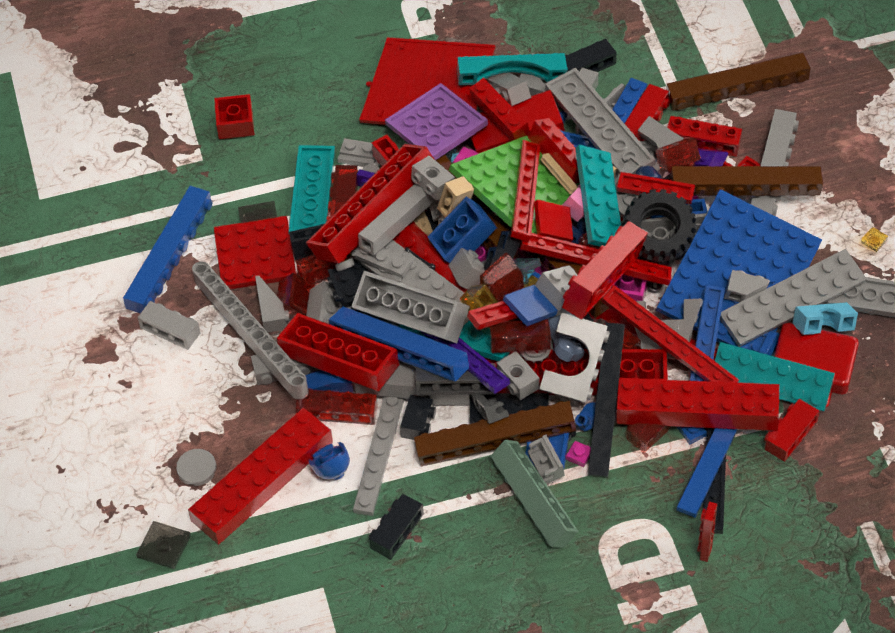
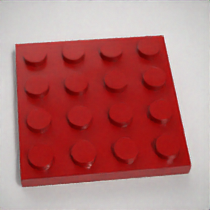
[214,216,297,289]

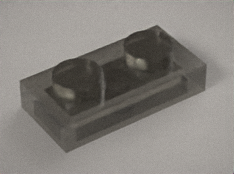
[238,201,277,223]

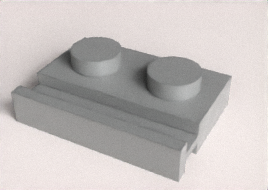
[337,138,376,167]

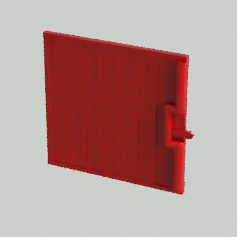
[359,37,496,125]

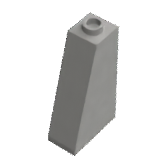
[352,361,427,399]

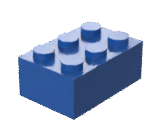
[428,196,497,263]

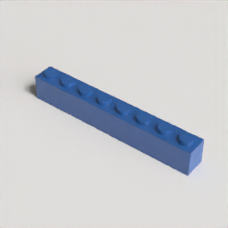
[123,186,213,314]
[329,306,469,382]

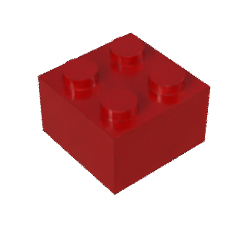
[214,94,255,139]

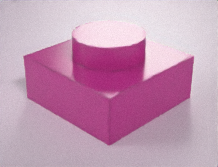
[566,441,591,467]

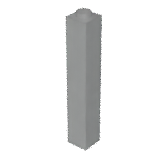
[358,184,435,256]

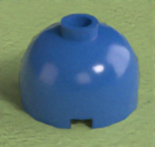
[309,442,350,480]

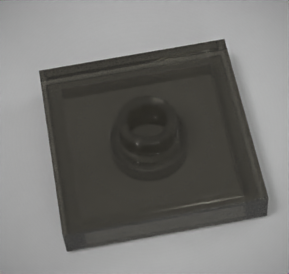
[136,521,191,569]

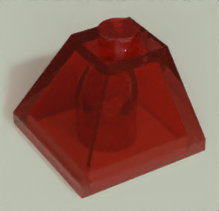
[277,273,316,316]

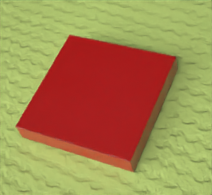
[534,199,573,242]

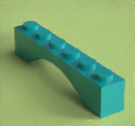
[457,53,567,85]

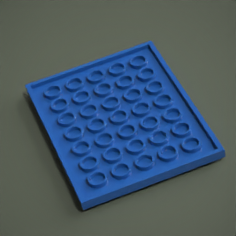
[656,189,822,352]

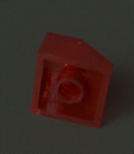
[480,252,524,305]

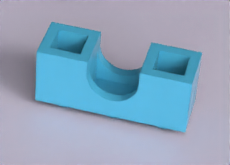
[793,302,858,335]

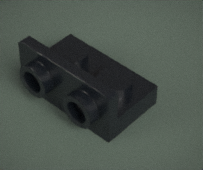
[327,267,359,307]

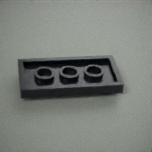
[470,393,549,424]

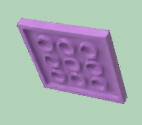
[385,83,488,160]

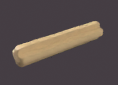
[541,153,578,195]

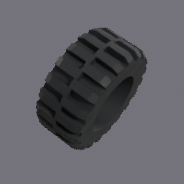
[622,189,697,265]

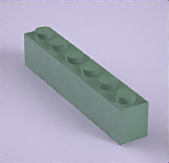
[491,440,579,548]

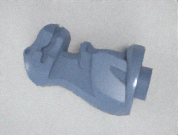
[544,312,585,362]

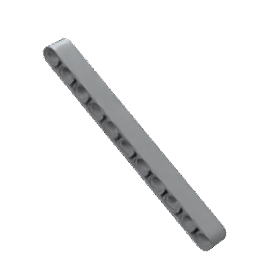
[192,261,309,399]

